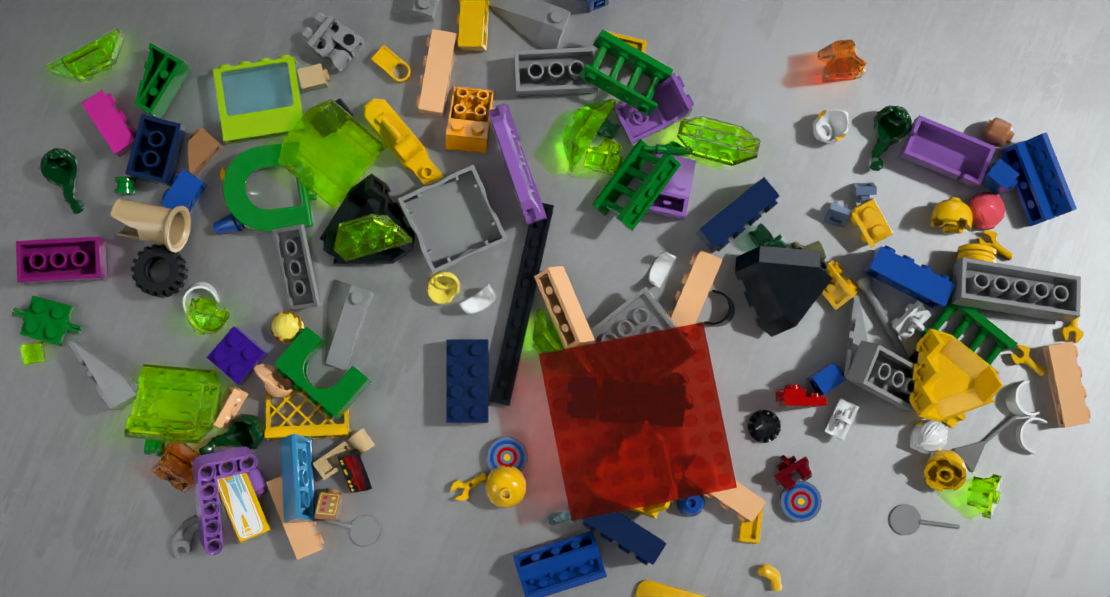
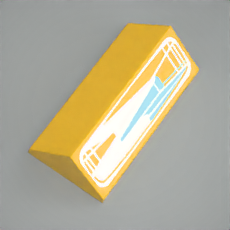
[207,462,270,544]

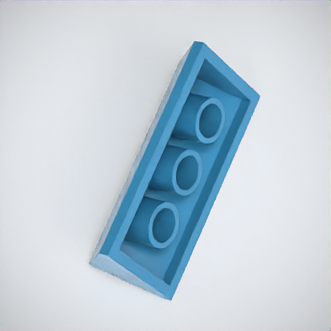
[280,434,316,523]

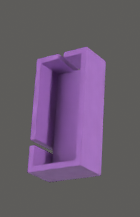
[899,115,996,188]

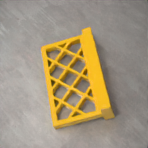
[265,388,350,441]

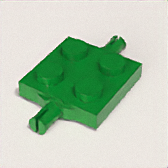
[12,296,82,346]

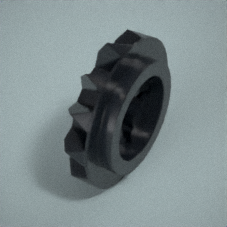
[748,410,781,443]

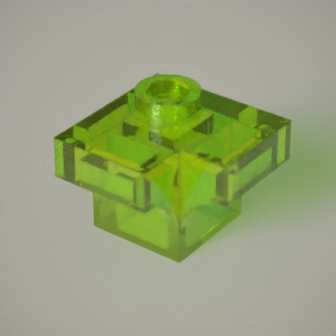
[583,138,623,176]
[967,474,1002,519]

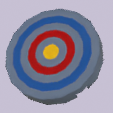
[487,437,527,472]
[780,480,822,522]

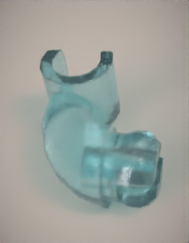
[547,509,580,525]

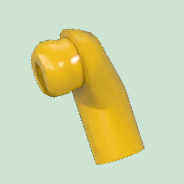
[757,564,782,591]

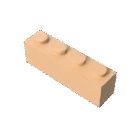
[416,29,457,117]
[668,250,723,336]
[534,266,595,351]
[1043,341,1091,428]
[682,454,766,523]
[266,476,324,560]

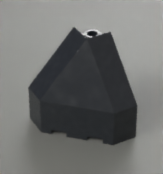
[319,174,415,264]
[735,246,833,337]

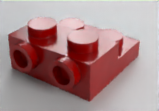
[776,385,827,406]

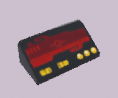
[337,449,372,493]

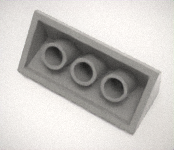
[272,223,321,310]

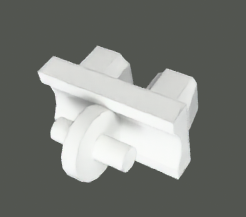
[891,301,931,341]
[824,398,859,441]

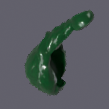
[869,105,912,171]
[39,148,84,214]
[199,413,265,455]

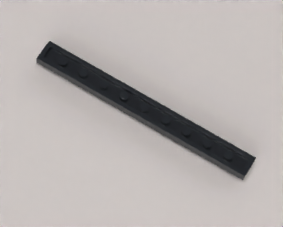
[489,203,554,406]

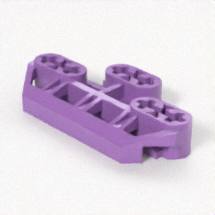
[488,103,547,225]

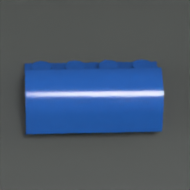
[1001,132,1077,227]
[513,531,607,597]

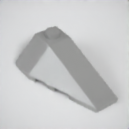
[325,280,373,370]

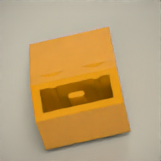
[446,86,494,154]

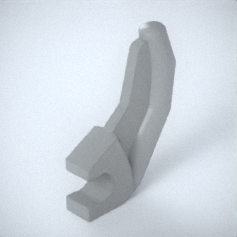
[172,515,198,558]

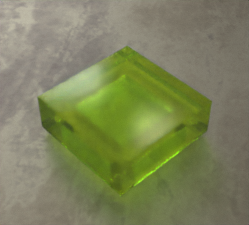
[21,341,46,366]

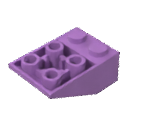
[647,153,696,220]

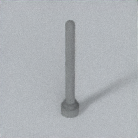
[855,274,911,362]

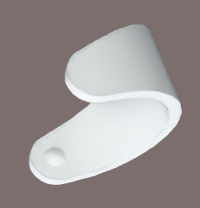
[648,251,676,288]
[183,282,220,314]
[459,284,496,314]
[1005,380,1040,417]
[1015,418,1048,454]

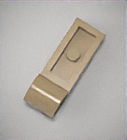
[313,428,375,480]

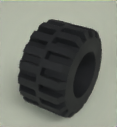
[131,244,188,298]

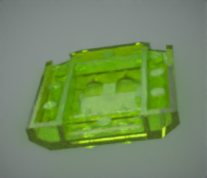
[278,99,387,209]
[124,364,222,444]

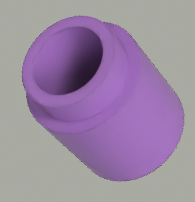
[247,468,268,498]

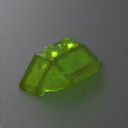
[45,29,125,82]
[562,99,616,172]
[677,116,761,166]
[334,214,413,261]
[532,308,590,377]

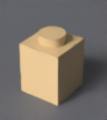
[297,63,330,93]

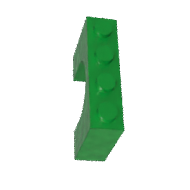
[274,326,372,419]

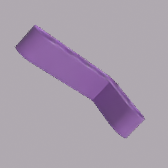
[192,447,258,556]

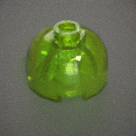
[187,296,230,335]

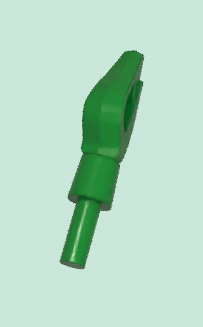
[643,141,691,155]

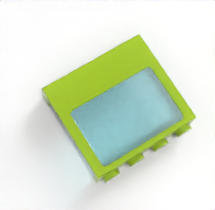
[213,55,308,145]

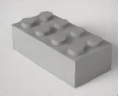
[514,47,598,96]
[846,340,916,413]

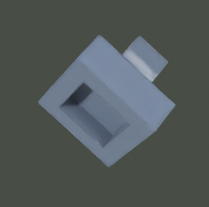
[852,182,877,204]
[824,200,851,228]

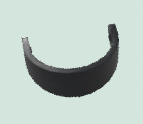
[704,290,735,327]

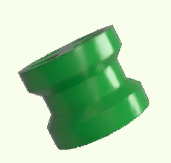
[114,176,136,196]
[144,434,166,457]

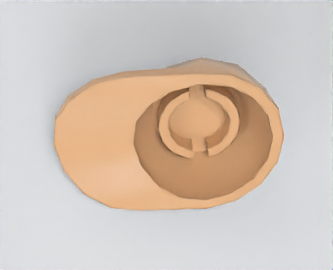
[253,364,294,398]

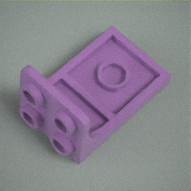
[613,73,694,145]

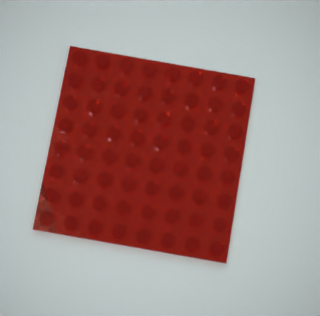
[538,322,737,521]

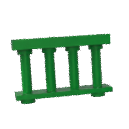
[578,29,673,116]
[592,139,681,231]
[918,293,1018,365]

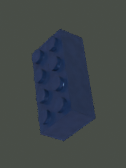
[696,177,780,252]
[446,339,489,423]
[581,496,667,566]

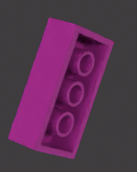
[16,236,107,284]

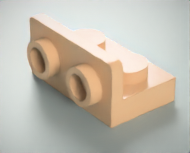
[209,384,248,429]

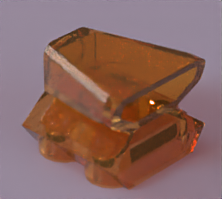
[817,40,867,82]
[151,436,205,493]

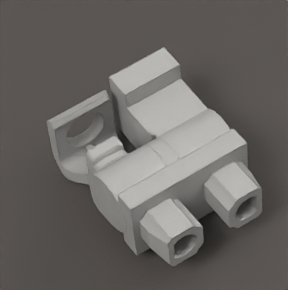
[302,12,365,72]

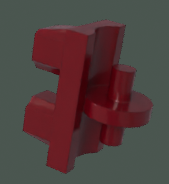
[774,455,812,492]

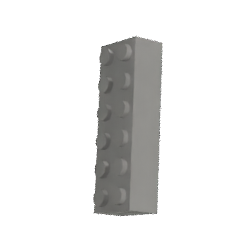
[951,257,1081,323]

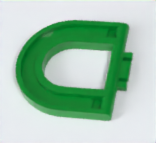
[222,142,317,233]

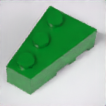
[134,43,192,119]

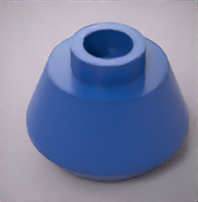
[676,488,705,517]

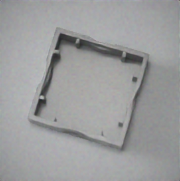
[398,164,508,274]

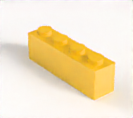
[456,0,489,51]

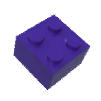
[206,326,269,385]

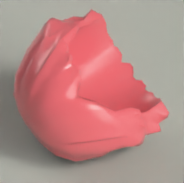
[968,192,1005,230]

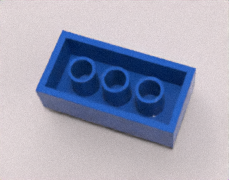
[863,245,956,310]

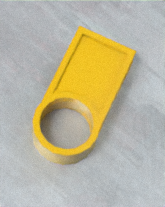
[371,45,411,83]

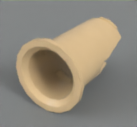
[110,199,191,253]

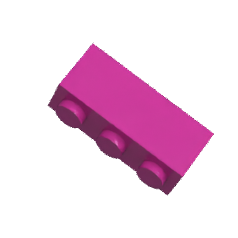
[81,90,137,157]

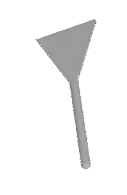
[953,415,1017,472]

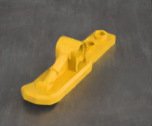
[363,98,444,186]

